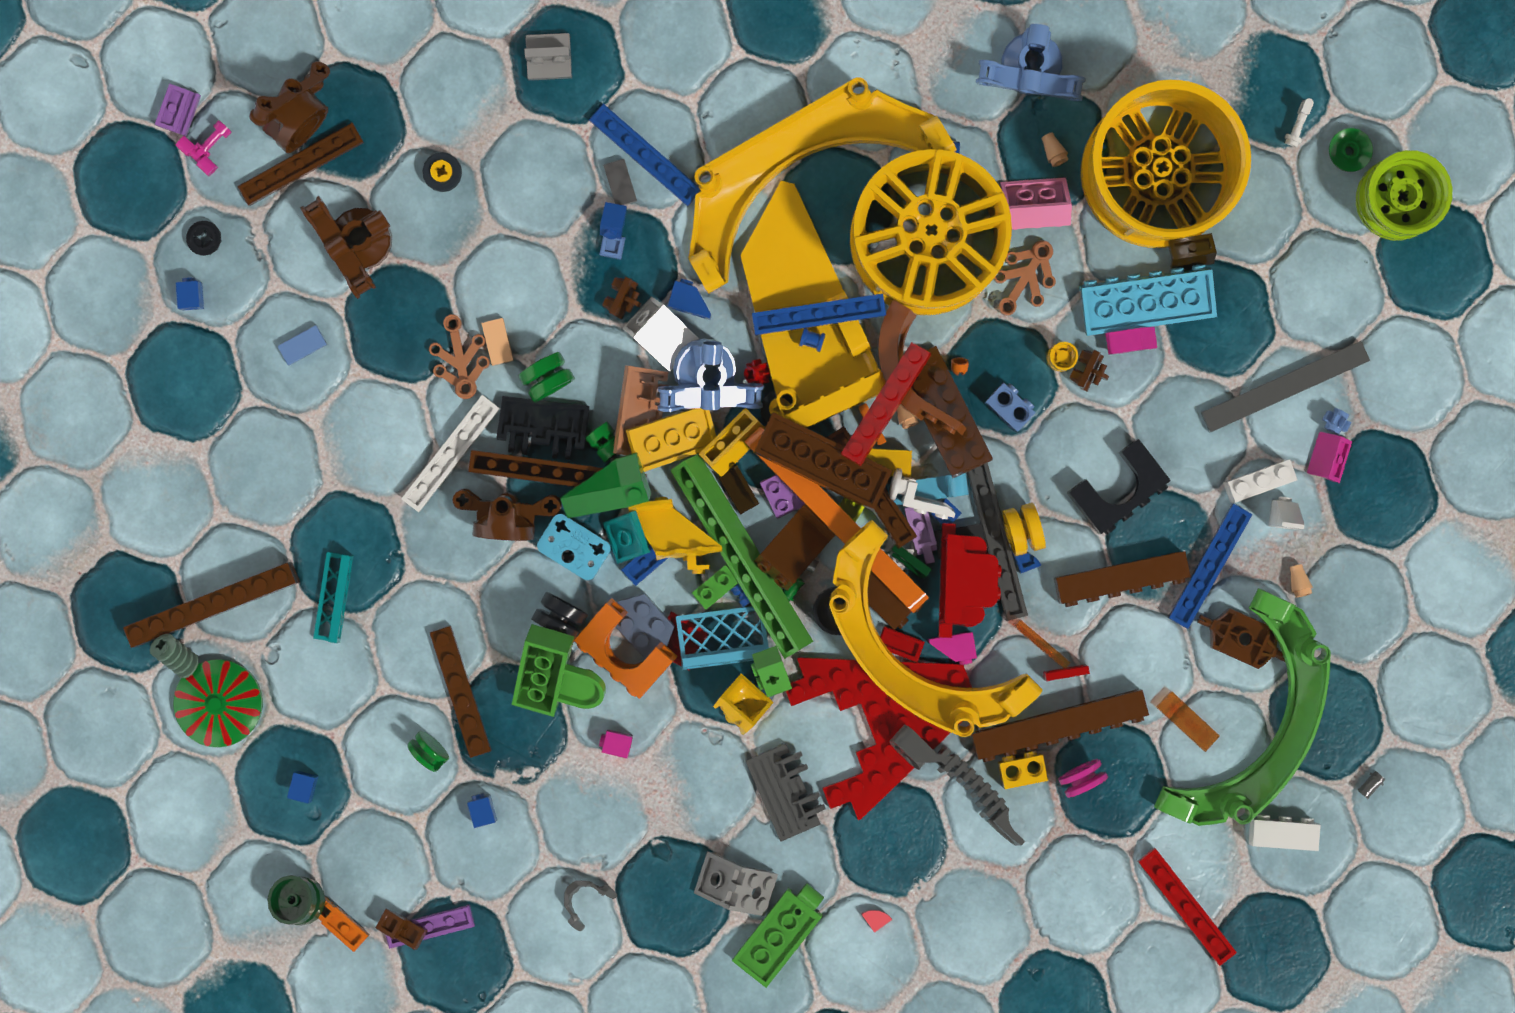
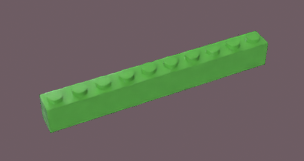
[670,454,814,659]

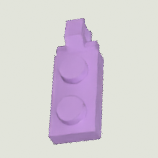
[904,507,937,564]

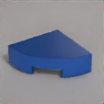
[1012,553,1041,574]

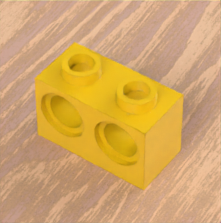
[998,750,1048,789]

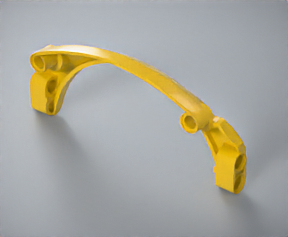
[829,520,1043,737]

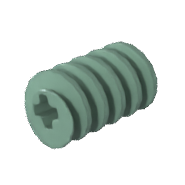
[150,634,198,678]

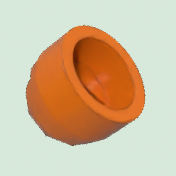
[951,357,969,375]

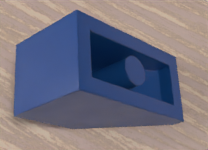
[668,279,711,320]

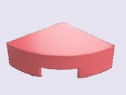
[861,910,892,933]

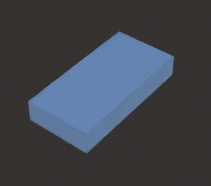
[278,325,327,366]

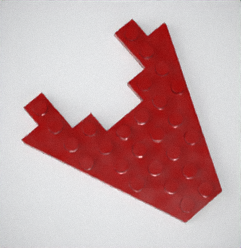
[786,657,972,820]

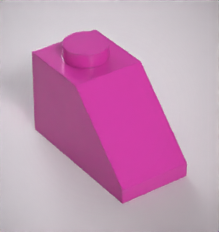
[928,632,977,665]

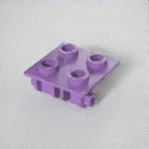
[760,474,805,519]

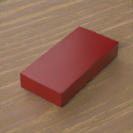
[880,626,925,662]
[1043,664,1090,681]

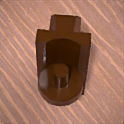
[603,277,641,320]
[1070,350,1109,392]

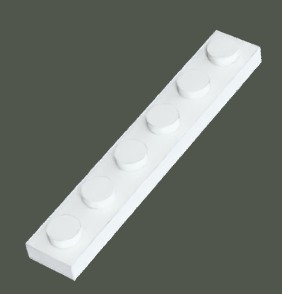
[401,395,500,512]

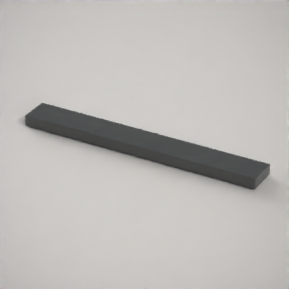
[1201,341,1370,433]
[967,463,1028,621]

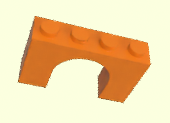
[574,598,678,699]

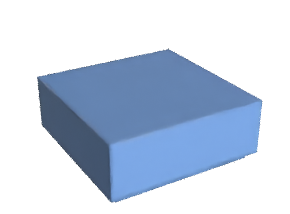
[600,236,625,260]

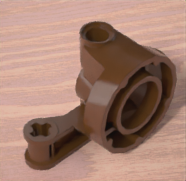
[249,61,330,153]
[300,196,392,299]
[452,489,562,541]

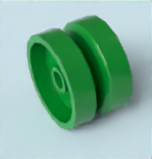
[518,352,575,403]

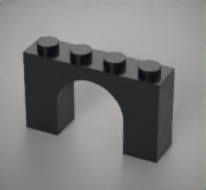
[1067,439,1171,535]

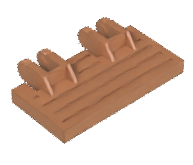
[613,366,669,455]

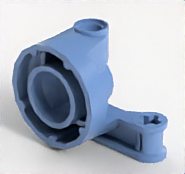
[976,24,1086,101]
[658,338,764,412]

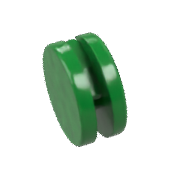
[407,731,449,772]

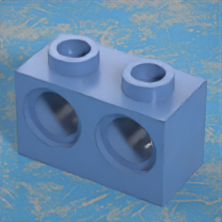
[984,383,1035,433]

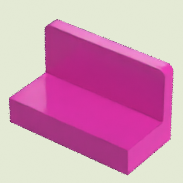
[1307,432,1352,483]

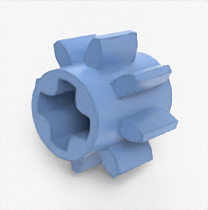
[1322,408,1351,435]

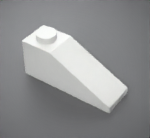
[1268,497,1304,529]

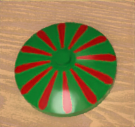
[173,659,263,747]

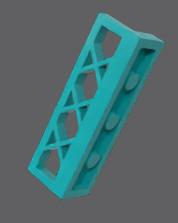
[313,552,354,643]

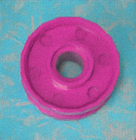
[1058,759,1108,798]

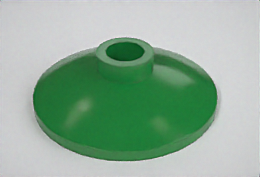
[1329,128,1373,172]

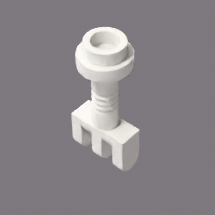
[1285,98,1314,147]

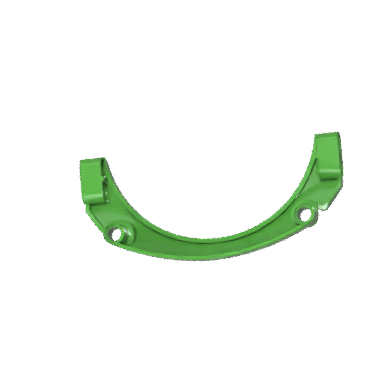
[1154,588,1331,826]

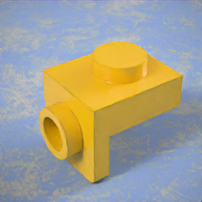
[683,555,710,574]

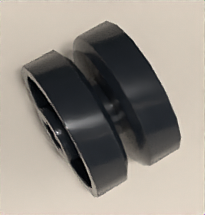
[813,587,846,635]
[531,592,588,642]

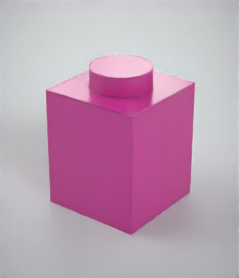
[599,730,633,758]

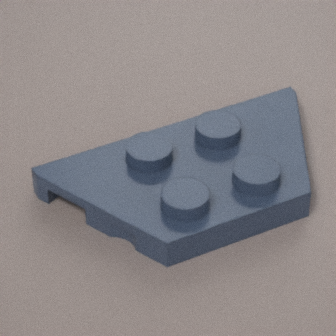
[599,593,675,659]

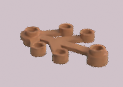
[994,240,1056,316]
[429,314,490,399]

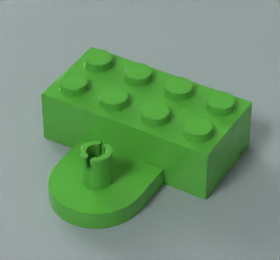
[512,624,606,717]

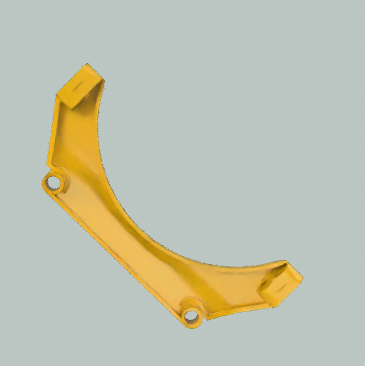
[688,77,957,294]

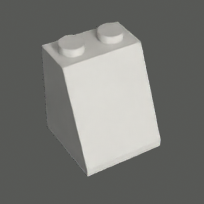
[622,296,699,371]

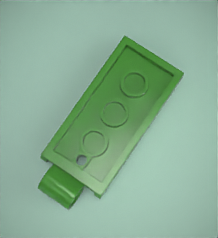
[732,883,824,988]

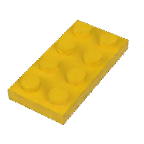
[626,408,716,472]

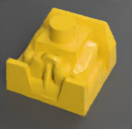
[713,673,774,735]

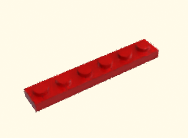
[841,342,931,466]
[1138,847,1237,966]

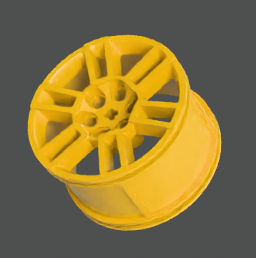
[1081,80,1251,248]
[850,149,1012,316]

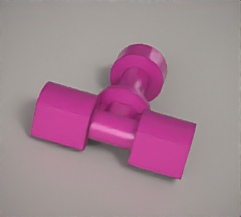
[176,120,232,176]

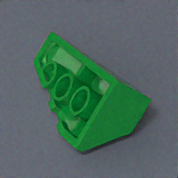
[560,452,651,518]

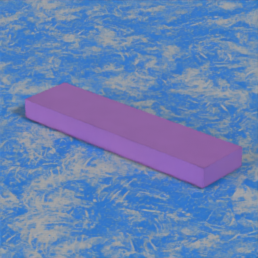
[385,904,475,949]

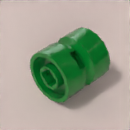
[585,421,616,463]

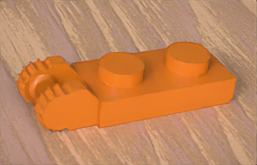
[318,897,370,952]

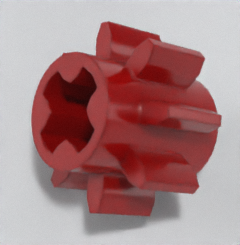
[744,359,771,384]

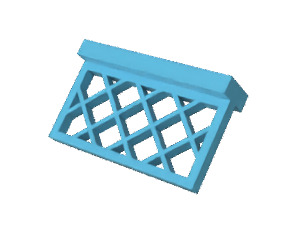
[675,606,770,670]

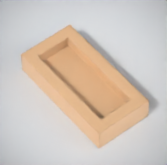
[481,318,514,366]

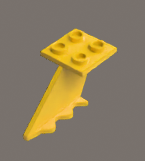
[628,497,722,560]

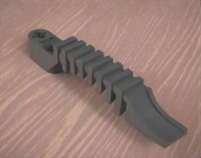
[889,725,1025,846]

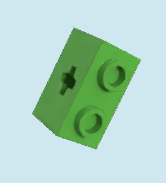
[692,565,738,610]
[751,646,792,698]

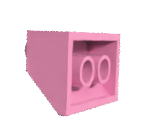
[1000,178,1072,230]

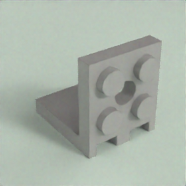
[694,851,778,916]

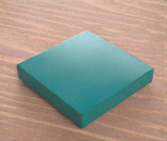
[603,511,650,564]

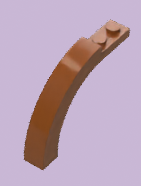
[879,300,967,435]

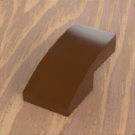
[375,909,428,950]

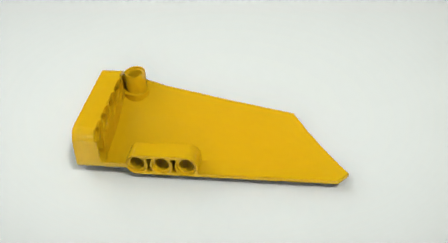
[740,181,886,428]

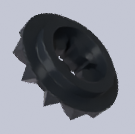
[186,221,222,256]

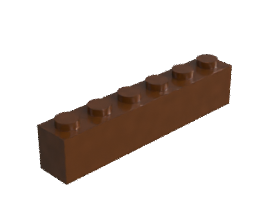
[1054,551,1191,607]

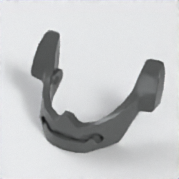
[564,881,617,931]

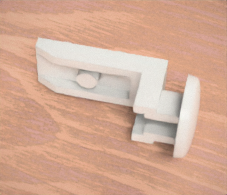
[889,468,955,519]

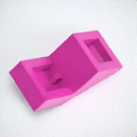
[1105,327,1158,355]

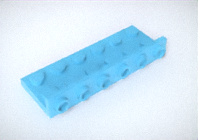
[1079,264,1217,336]

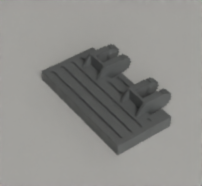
[746,743,826,842]

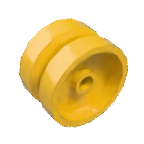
[1002,502,1046,556]

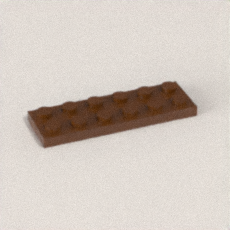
[912,346,993,479]
[753,412,893,511]

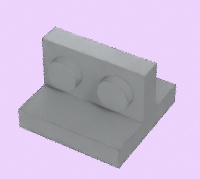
[525,33,572,80]

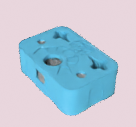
[537,514,612,580]

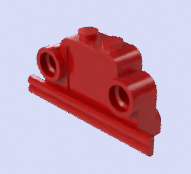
[938,523,1002,638]

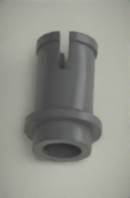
[1358,771,1385,799]

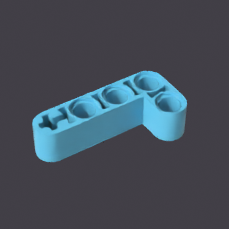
[885,473,969,505]

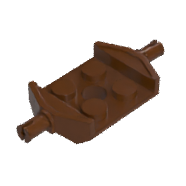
[1197,608,1285,669]

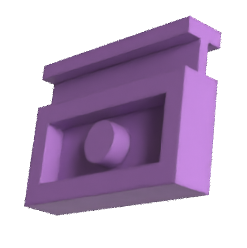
[155,84,201,136]

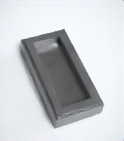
[603,159,637,205]

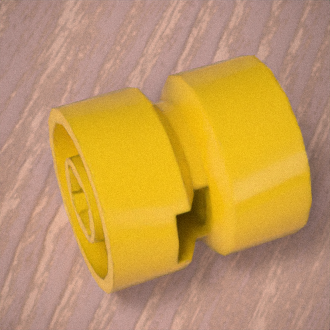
[1046,342,1078,372]

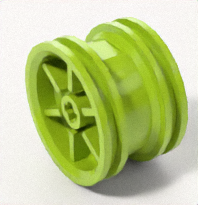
[1355,150,1453,241]

